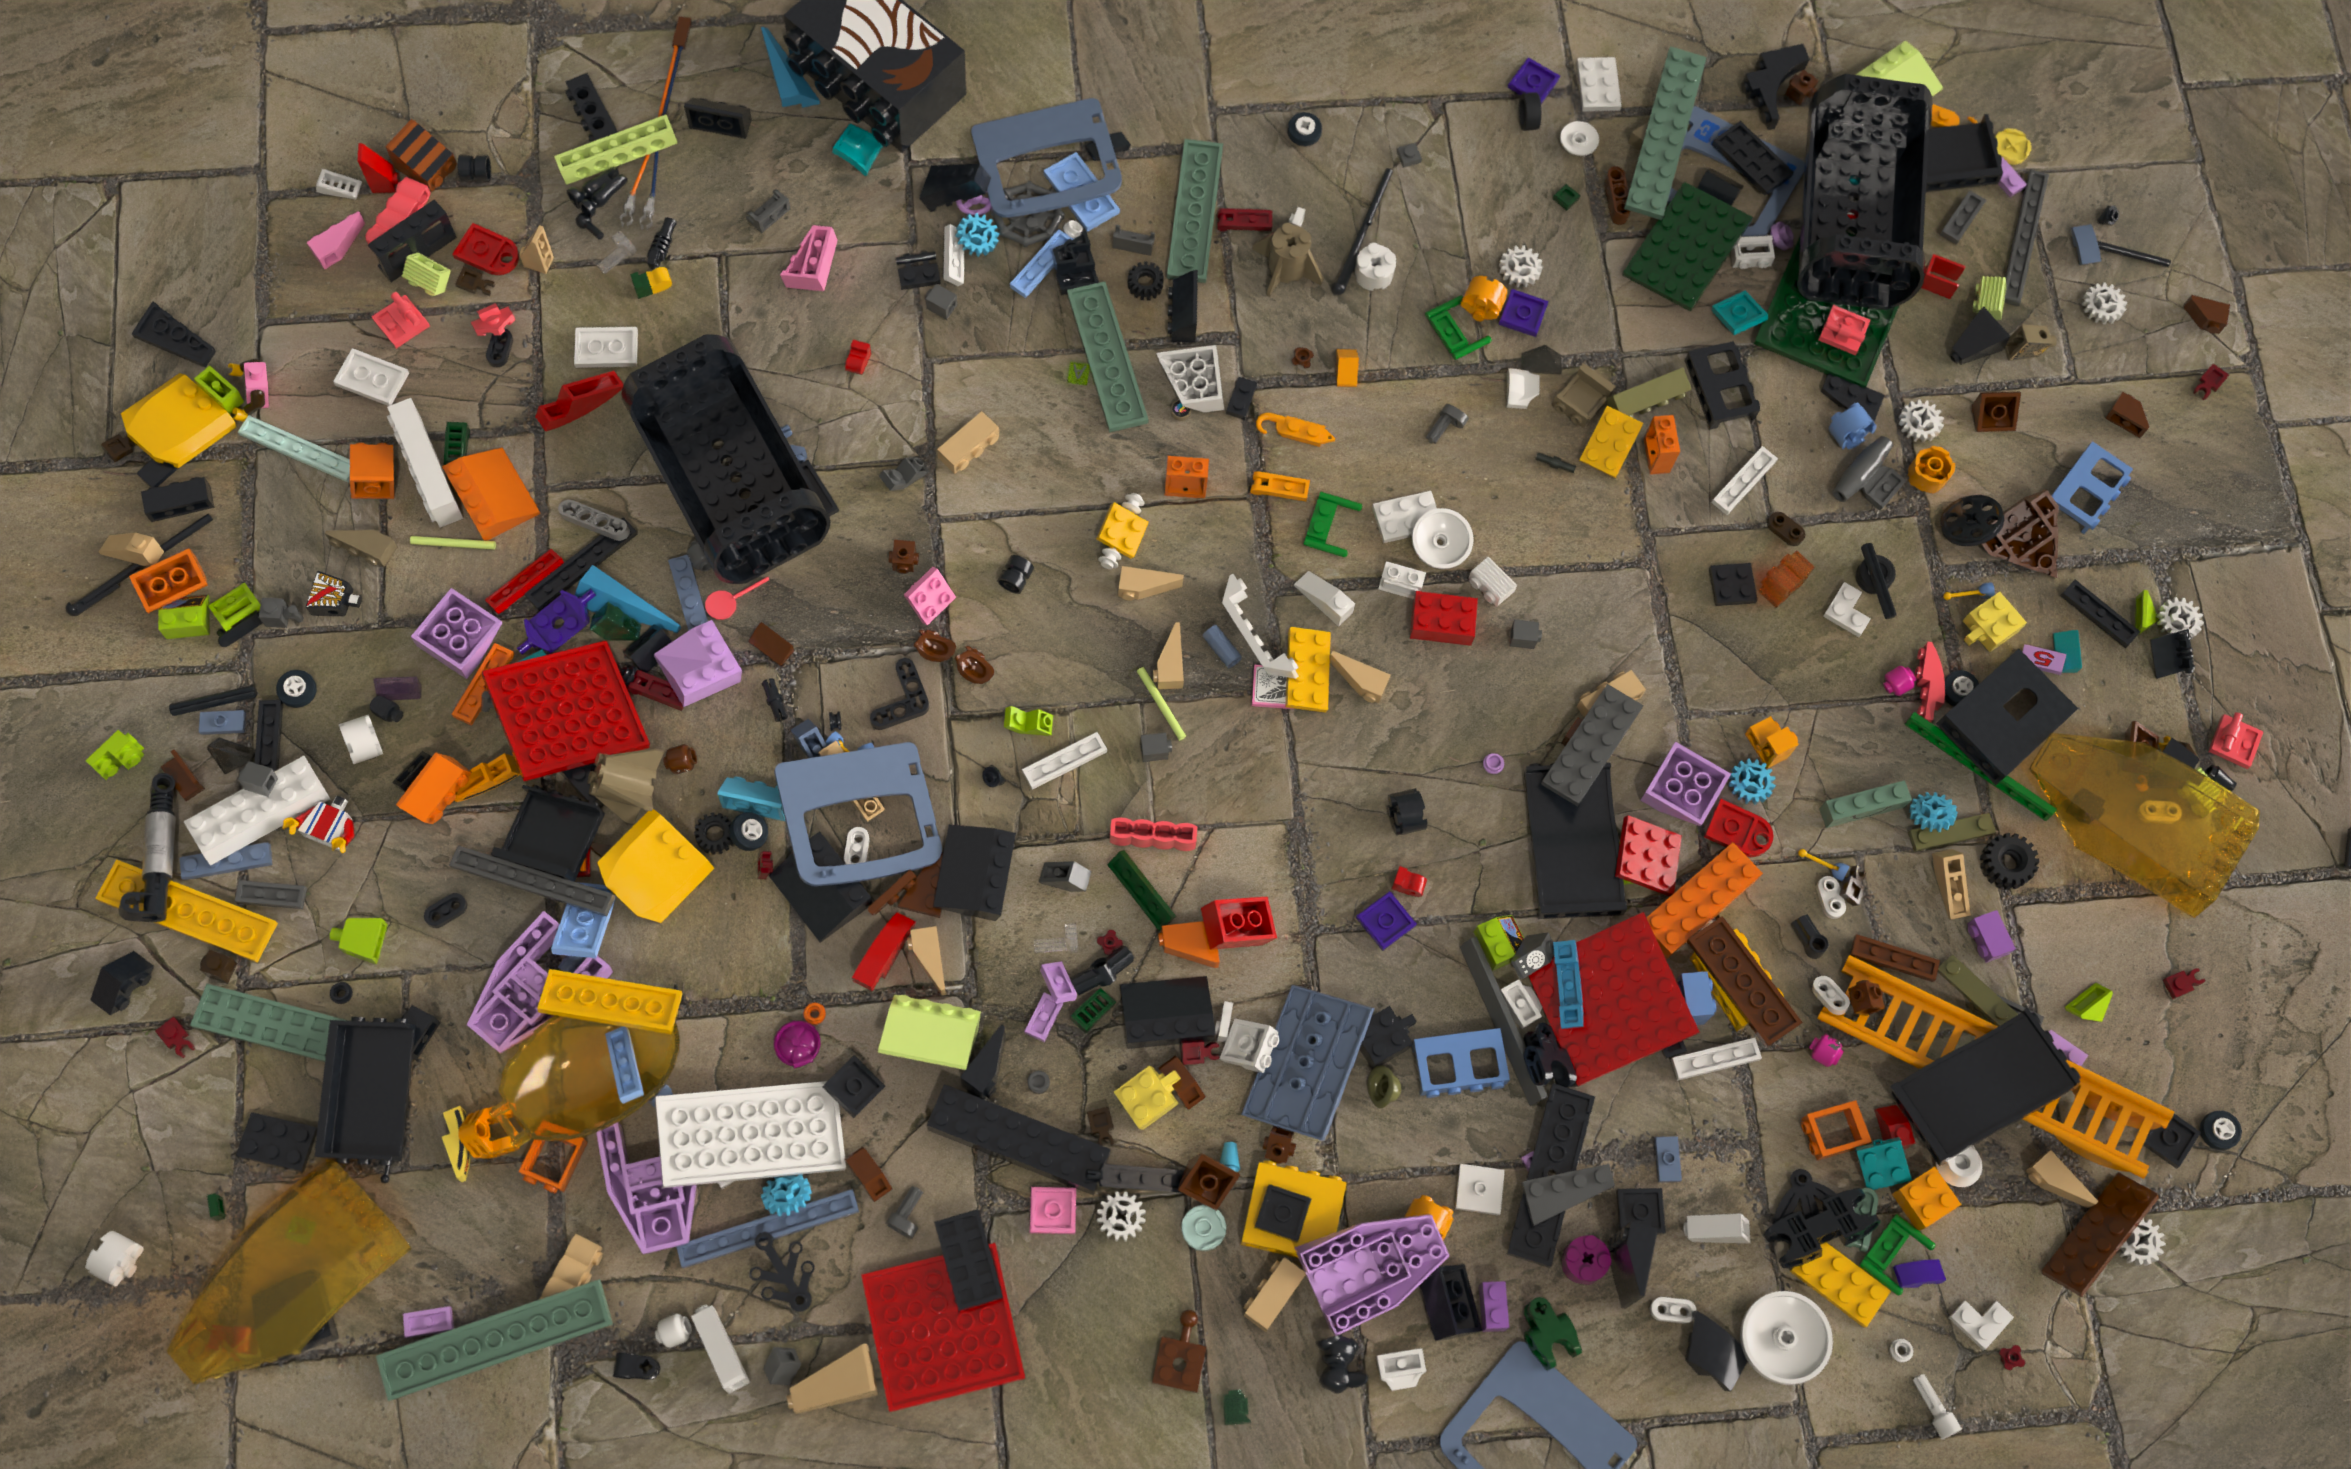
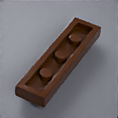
[1850,934,1940,982]

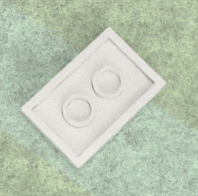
[1576,57,1621,111]
[574,327,638,368]
[333,348,409,406]
[1372,491,1437,543]

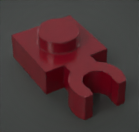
[2193,364,2229,400]
[757,851,773,880]
[2162,968,2206,999]
[155,1017,195,1058]
[1181,1040,1220,1065]

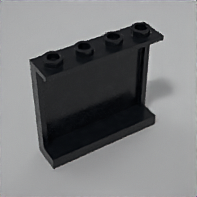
[490,785,605,882]

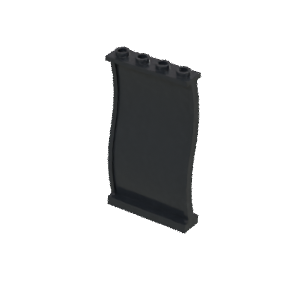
[1524,763,1627,919]
[1889,1007,2081,1167]

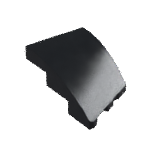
[1685,1311,1748,1391]

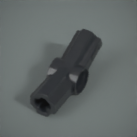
[1070,945,1134,996]

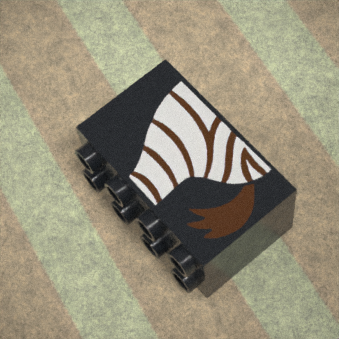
[783,0,966,153]

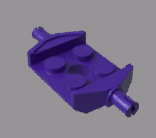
[517,589,596,655]

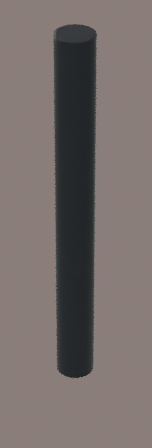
[2097,241,2171,267]

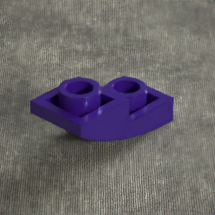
[1893,1259,1946,1288]

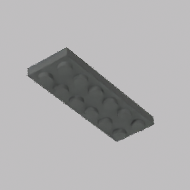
[1541,684,1644,807]

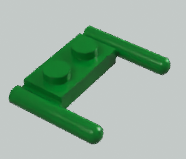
[1425,295,1492,360]
[1303,491,1362,557]
[1859,1213,1935,1296]

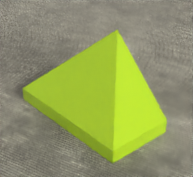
[2135,590,2159,635]
[2065,983,2113,1022]

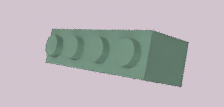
[1819,780,1912,828]

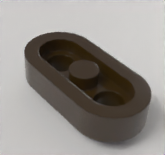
[1767,512,1805,546]

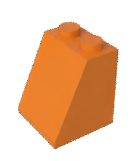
[350,443,394,499]

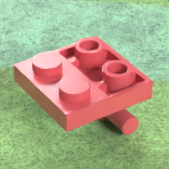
[372,292,430,349]
[1819,305,1870,355]
[2208,712,2263,769]

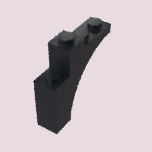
[1741,44,1810,130]

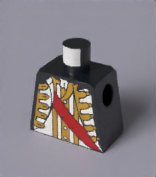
[306,571,362,617]

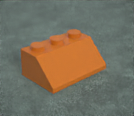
[129,548,208,613]
[396,752,472,824]

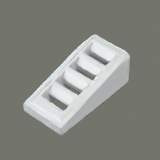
[316,169,362,200]

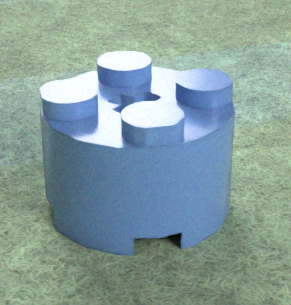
[1829,403,1876,450]

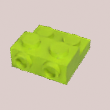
[85,730,145,780]

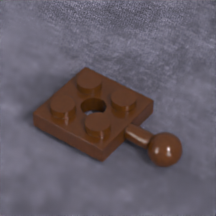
[1152,1310,1207,1393]

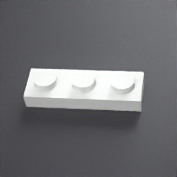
[944,224,964,286]

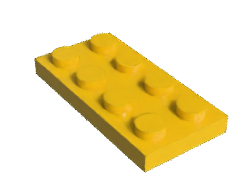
[1285,627,1331,713]
[1790,1242,1891,1328]

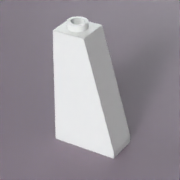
[691,1305,750,1394]

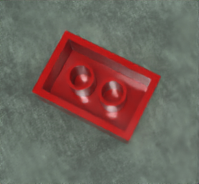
[1410,591,1478,646]
[1201,896,1277,950]

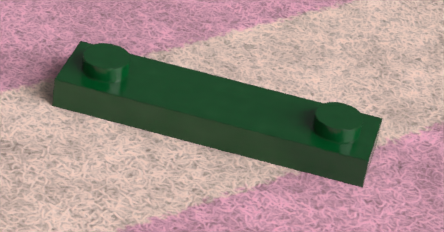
[1107,850,1176,931]

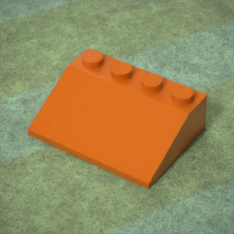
[442,447,541,541]

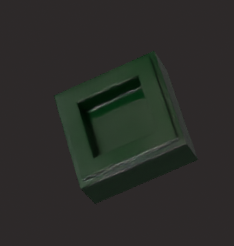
[1552,184,1581,211]
[207,1193,226,1221]

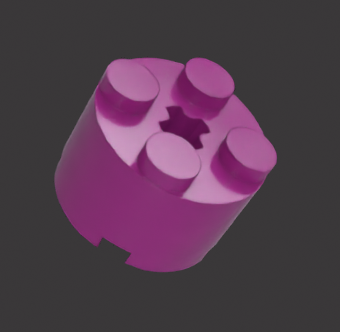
[1561,1235,1612,1285]

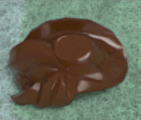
[914,630,956,662]
[954,646,994,684]

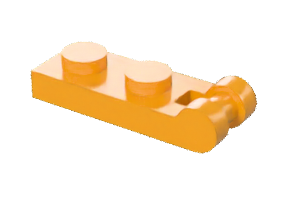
[1250,471,1310,502]

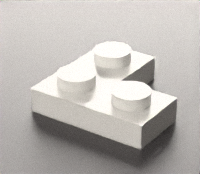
[1823,582,1871,637]
[1949,1301,2014,1350]

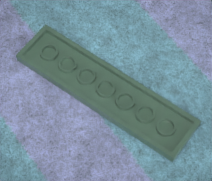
[1167,139,1223,283]
[1067,281,1149,433]

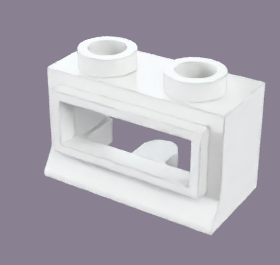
[1730,236,1775,269]
[1378,561,1426,599]

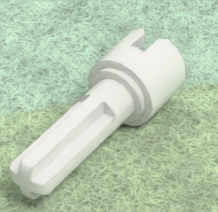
[1913,1374,1962,1440]

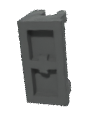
[746,189,790,233]
[1113,225,1155,256]

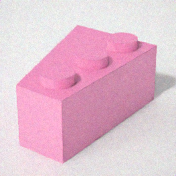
[780,225,838,291]

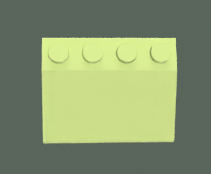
[1856,40,1943,96]
[878,994,981,1070]

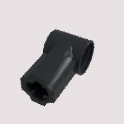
[1791,914,1829,959]

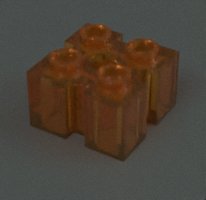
[1758,551,1815,608]

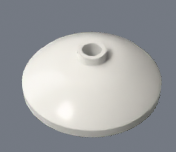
[1412,508,1473,569]

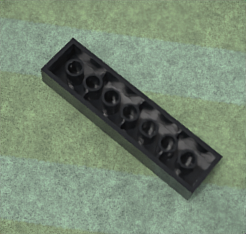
[927,1084,1111,1196]

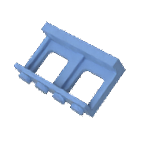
[2051,441,2133,534]
[1412,1028,1510,1098]

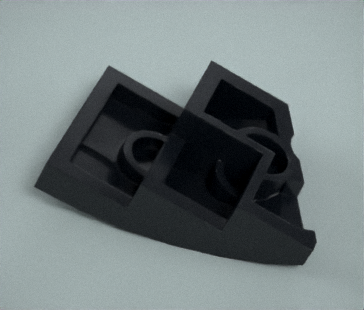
[1052,231,1099,295]

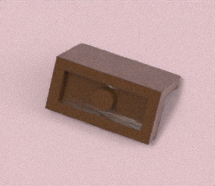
[161,749,205,802]

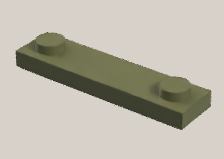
[1908,813,1996,852]
[1938,955,2018,1027]

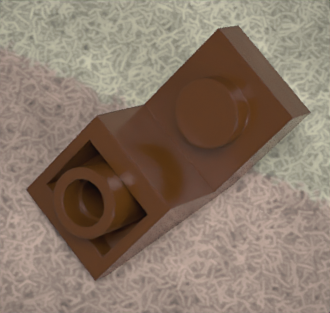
[1158,1055,1206,1110]
[844,1146,893,1202]

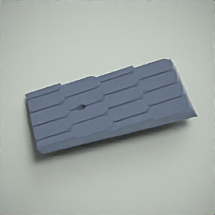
[1241,985,1375,1141]

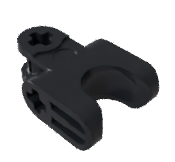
[1524,1022,1577,1088]

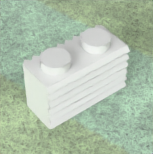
[1469,557,1517,606]

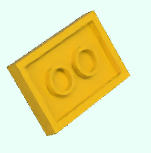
[1579,406,1643,479]

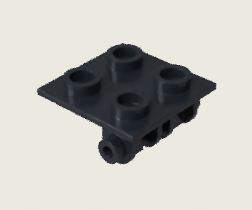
[2150,629,2196,679]

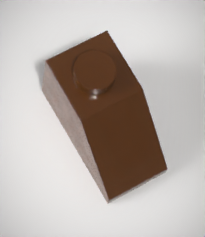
[2183,295,2230,334]
[2105,392,2150,438]

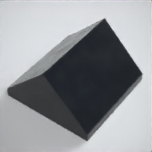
[1697,168,1744,206]

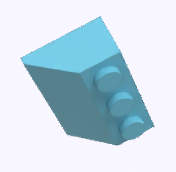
[717,777,785,822]

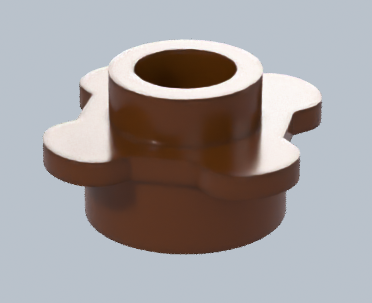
[1292,347,1314,368]

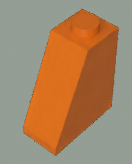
[1158,921,1220,968]

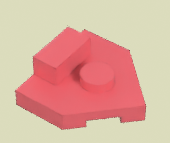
[471,303,515,336]

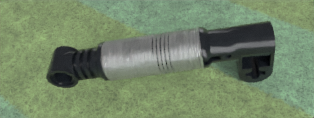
[118,773,176,922]

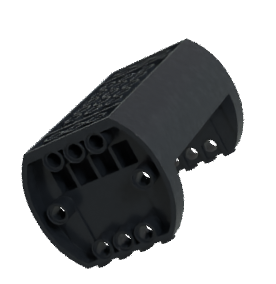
[1797,74,1933,310]
[621,334,830,584]

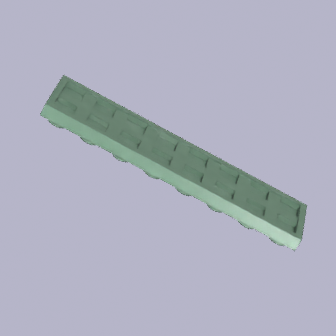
[190,984,349,1062]

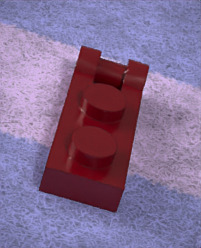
[1217,208,1272,231]
[627,670,684,711]

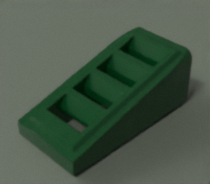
[443,422,470,465]
[1070,987,1116,1034]

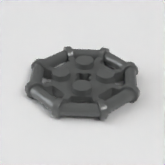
[991,181,1065,247]

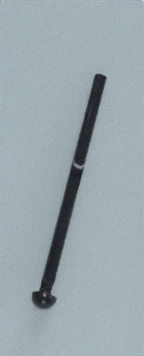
[1331,168,1393,295]
[65,514,213,616]

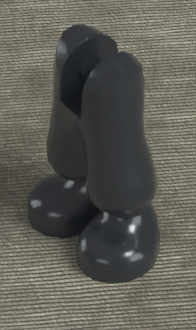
[566,167,628,218]

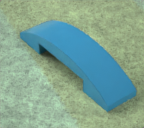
[1553,940,1584,1029]

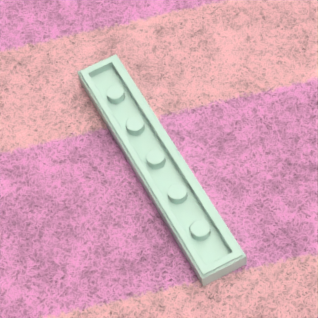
[238,415,350,483]

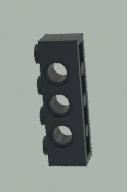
[565,73,618,143]

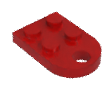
[452,223,519,275]
[1704,799,1774,857]

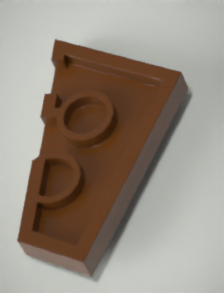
[898,852,943,918]

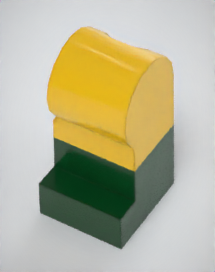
[630,267,672,299]

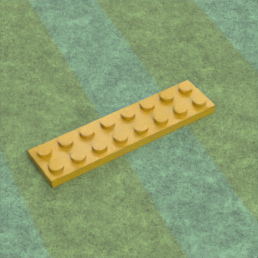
[95,859,278,963]

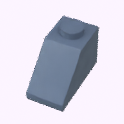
[791,719,827,758]

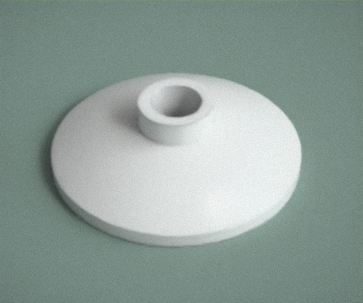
[1560,121,1599,156]

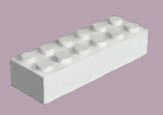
[387,398,463,528]
[183,756,330,865]

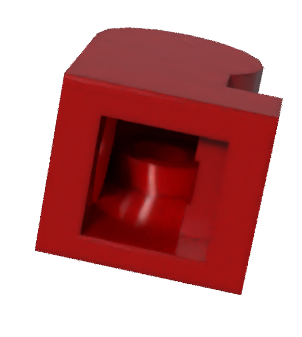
[845,340,871,375]
[1392,866,1427,897]

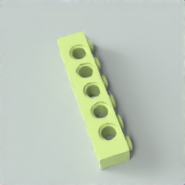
[554,115,678,185]

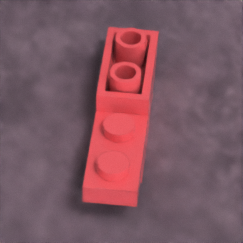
[1914,641,1945,723]

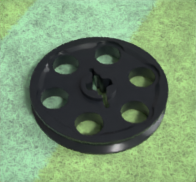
[1940,495,2004,547]

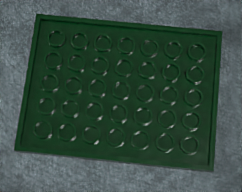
[1753,231,1900,388]

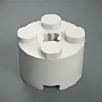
[1354,243,1396,291]
[339,714,383,764]
[86,1231,144,1287]

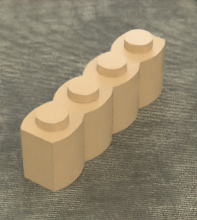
[539,1234,603,1300]

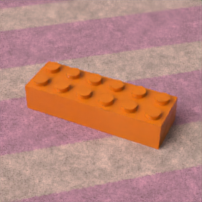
[1646,842,1763,960]

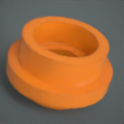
[803,1003,826,1025]

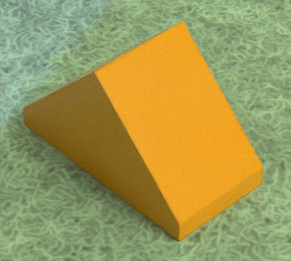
[1336,349,1359,387]

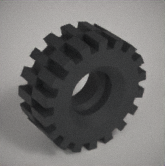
[1980,833,2039,890]

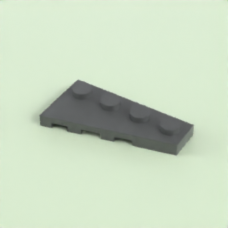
[1521,1164,1615,1227]

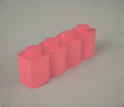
[366,177,431,256]
[1110,818,1197,851]

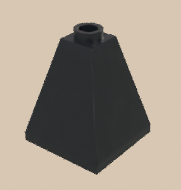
[1949,307,2010,365]

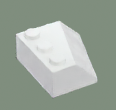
[1156,345,1224,412]

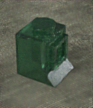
[1223,1390,1252,1425]

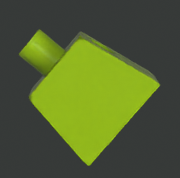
[330,918,388,964]

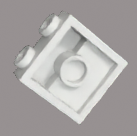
[1220,1019,1279,1073]

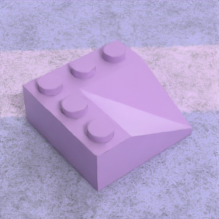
[411,588,502,679]
[654,620,742,707]
[1640,742,1731,826]

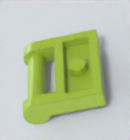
[208,583,261,632]

